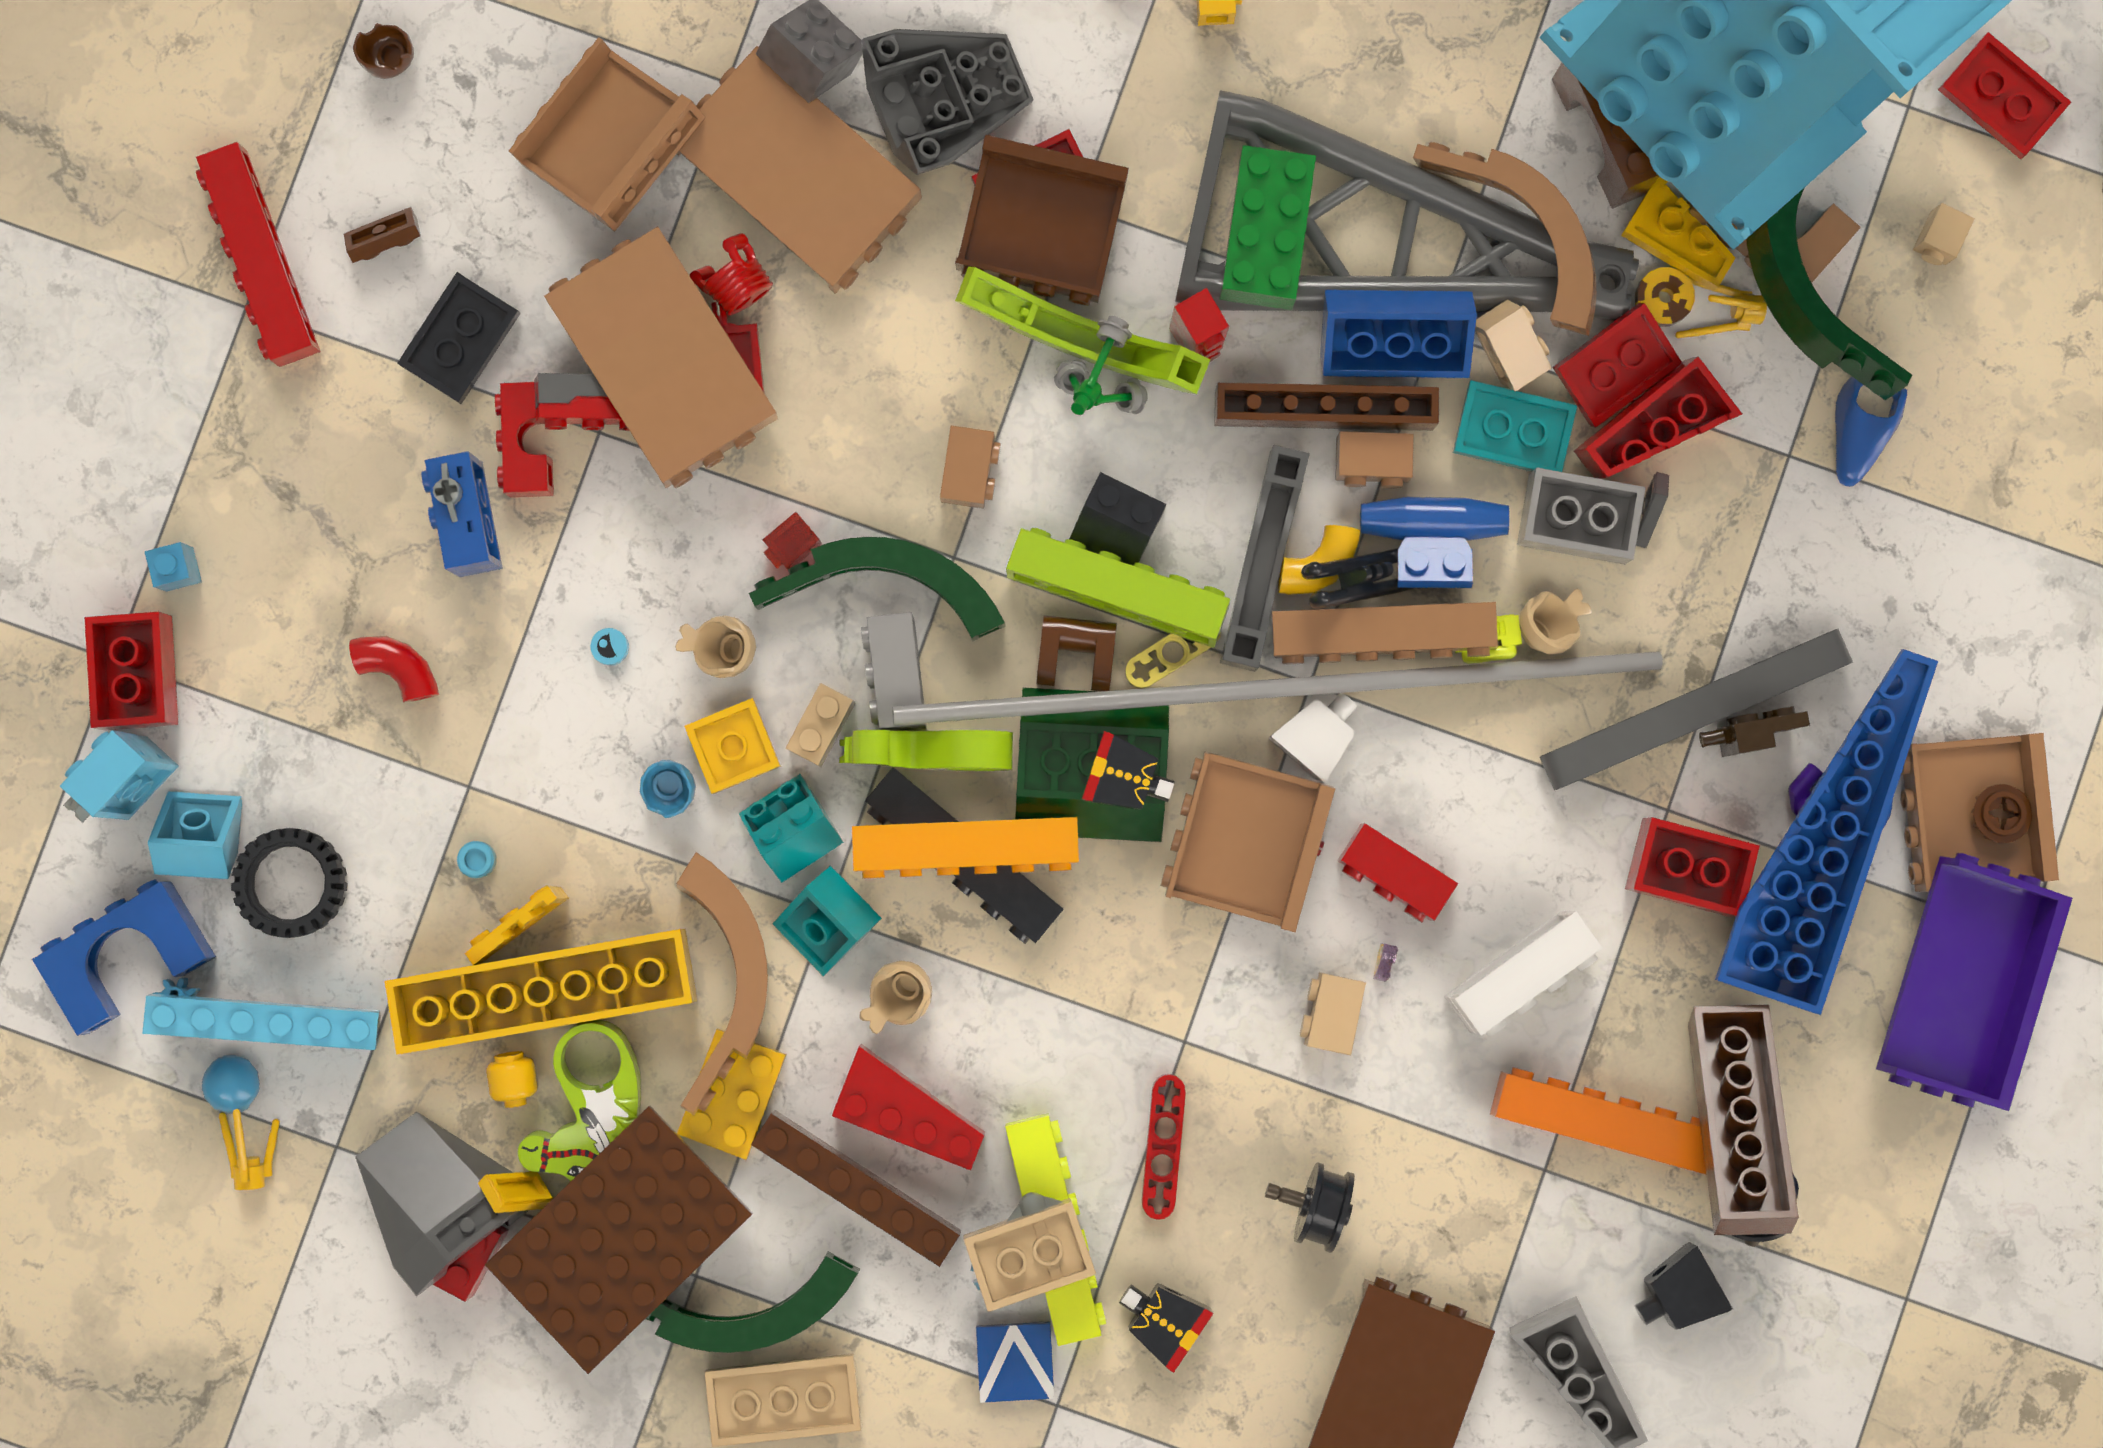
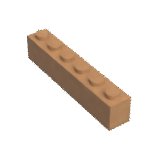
[1272,602,1498,665]

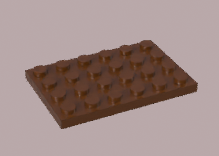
[485,1106,753,1374]

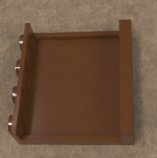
[955,135,1129,306]

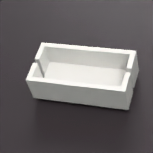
[1444,911,1603,1037]

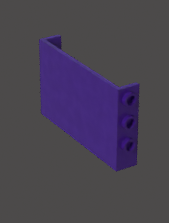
[1876,853,2073,1111]

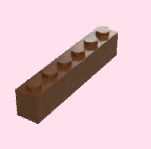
[1214,382,1439,431]
[751,1110,961,1267]

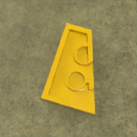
[464,885,569,965]

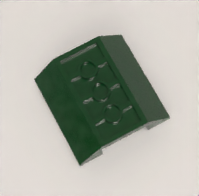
[1015,687,1169,842]

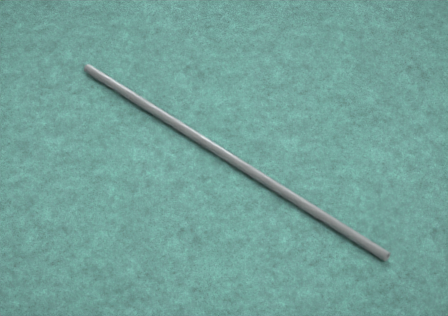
[892,651,1663,725]

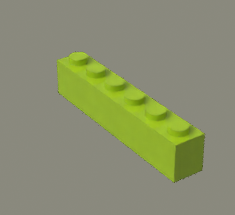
[1006,528,1230,648]

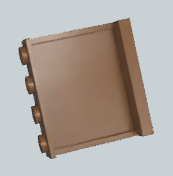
[509,37,705,232]
[1901,733,2059,892]
[1160,751,1335,932]

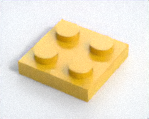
[684,698,781,794]

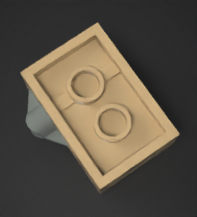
[963,1192,1096,1312]

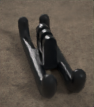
[1301,547,1414,609]

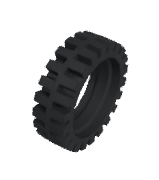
[231,828,348,938]

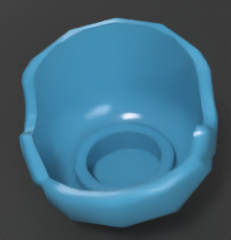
[640,760,696,818]
[202,1055,260,1114]

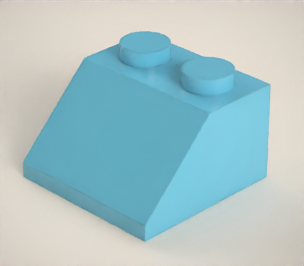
[148,792,242,879]

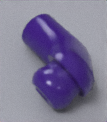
[1788,763,1823,816]

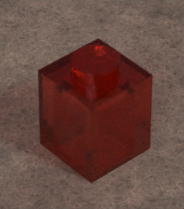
[762,512,822,570]

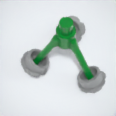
[1054,316,1148,415]

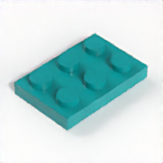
[1452,380,1578,472]

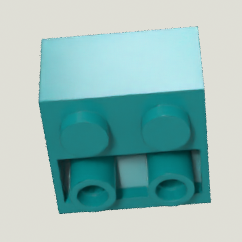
[739,774,844,883]

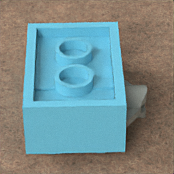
[60,730,179,823]

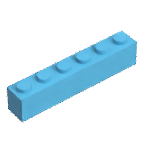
[142,994,380,1050]

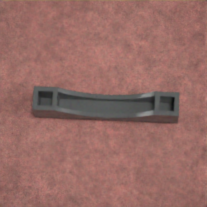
[1220,445,1310,672]

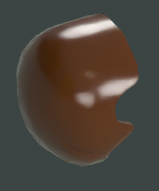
[353,23,414,79]

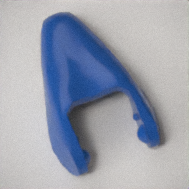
[1835,376,1907,487]

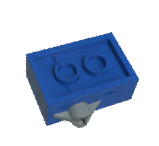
[421,451,503,577]

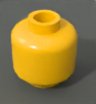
[486,1051,538,1108]

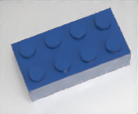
[1320,290,1477,378]

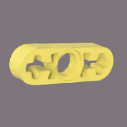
[1125,632,1221,689]

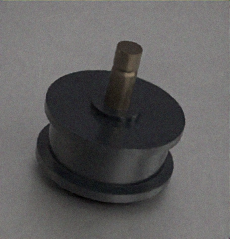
[1265,1162,1355,1253]

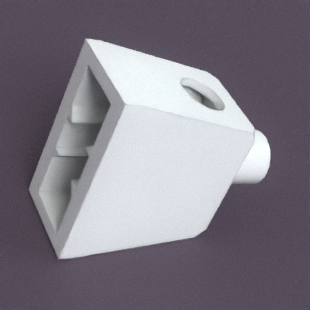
[1269,693,1357,783]

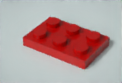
[1938,32,2071,160]
[1552,303,1682,428]

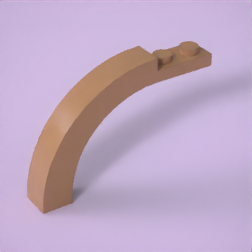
[1413,142,1596,336]
[676,852,768,1115]

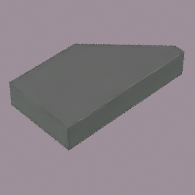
[1636,472,1669,548]

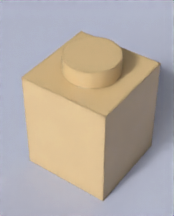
[1913,203,1975,265]

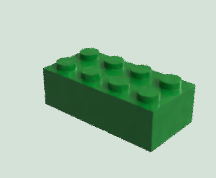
[1220,145,1316,310]

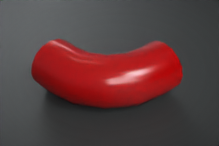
[349,636,440,703]

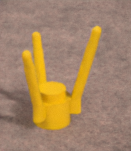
[1675,277,1767,339]
[219,1109,280,1190]

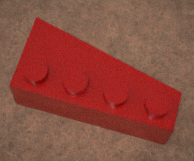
[832,1044,985,1171]

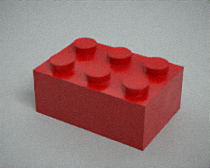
[84,611,178,731]
[1625,817,1760,918]

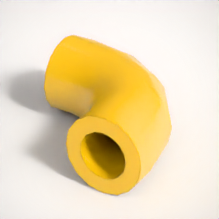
[1278,525,1360,595]

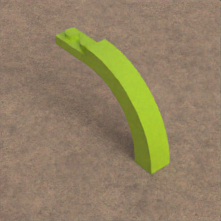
[955,267,1210,394]

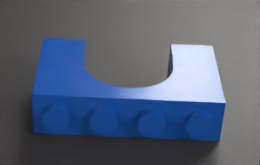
[32,879,216,1036]

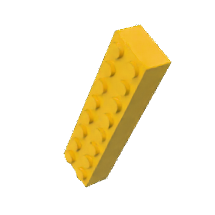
[385,928,698,1055]

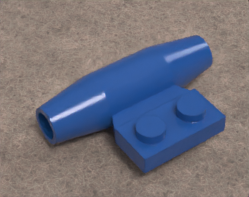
[1360,497,1509,588]

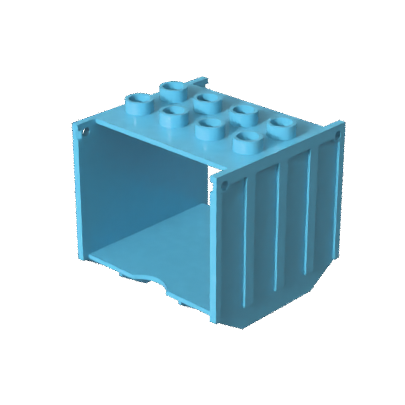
[1539,0,2012,250]

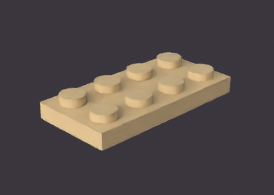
[705,1353,862,1447]

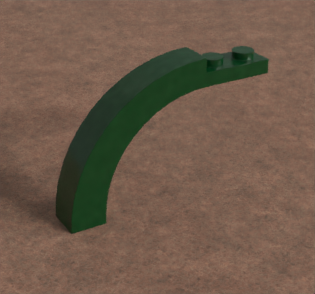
[1746,188,1912,401]
[749,537,1006,641]
[646,1251,860,1353]

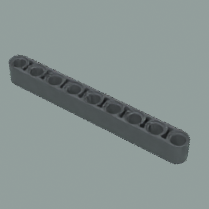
[1540,629,1853,791]

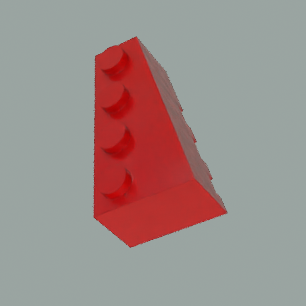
[1573,356,1743,479]

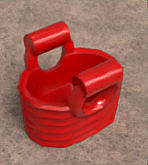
[689,233,773,316]

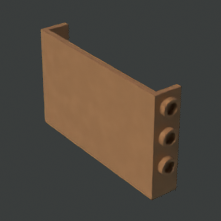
[677,46,922,294]
[544,226,778,488]

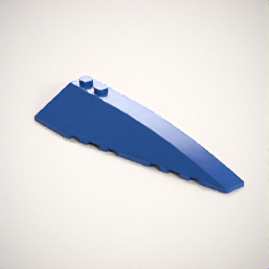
[1715,649,1938,1015]

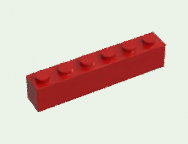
[196,142,321,367]

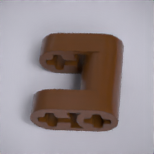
[1036,615,1117,691]

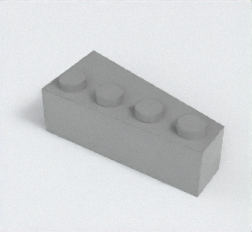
[1510,1296,1648,1448]

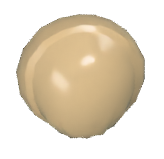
[1519,588,1591,654]
[675,615,756,678]
[859,961,932,1034]

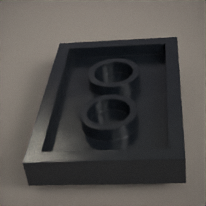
[397,272,521,404]

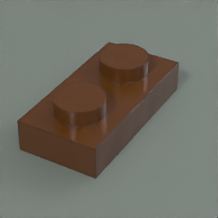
[343,207,421,263]

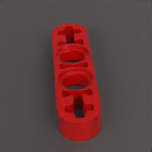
[1141,1074,1186,1220]

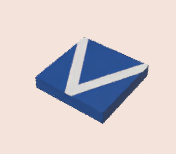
[976,1322,1054,1403]

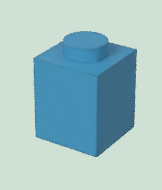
[144,542,202,592]

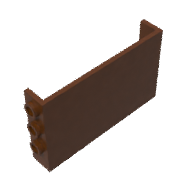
[1308,1276,1495,1448]

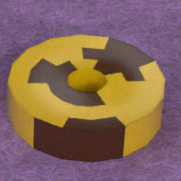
[1635,267,1695,327]

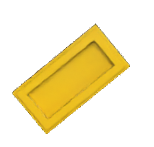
[478,1171,553,1213]

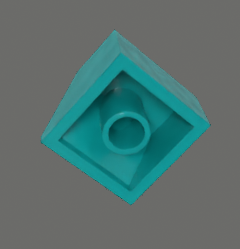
[772,865,882,977]

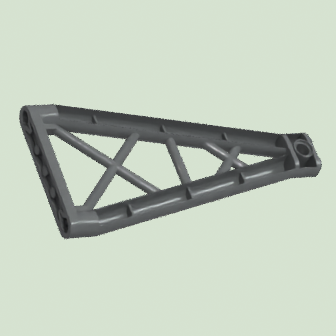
[1175,90,1639,321]

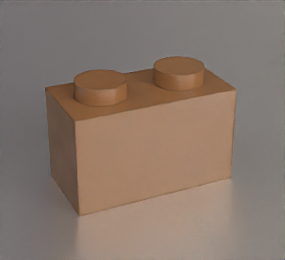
[940,425,1001,509]
[1335,431,1414,488]

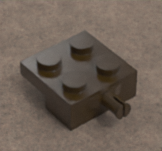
[1699,706,1810,757]

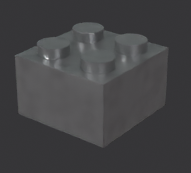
[756,0,863,103]

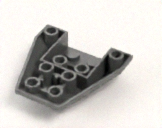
[861,29,1034,175]
[355,1112,529,1297]

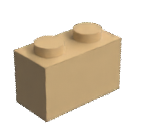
[1475,300,1552,392]
[786,683,856,767]
[1300,972,1366,1055]

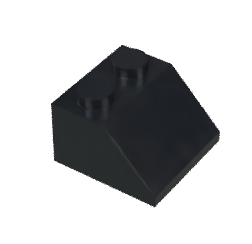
[1069,472,1167,566]

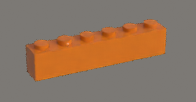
[1490,1067,1706,1175]

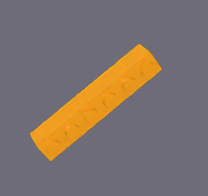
[852,817,1079,879]

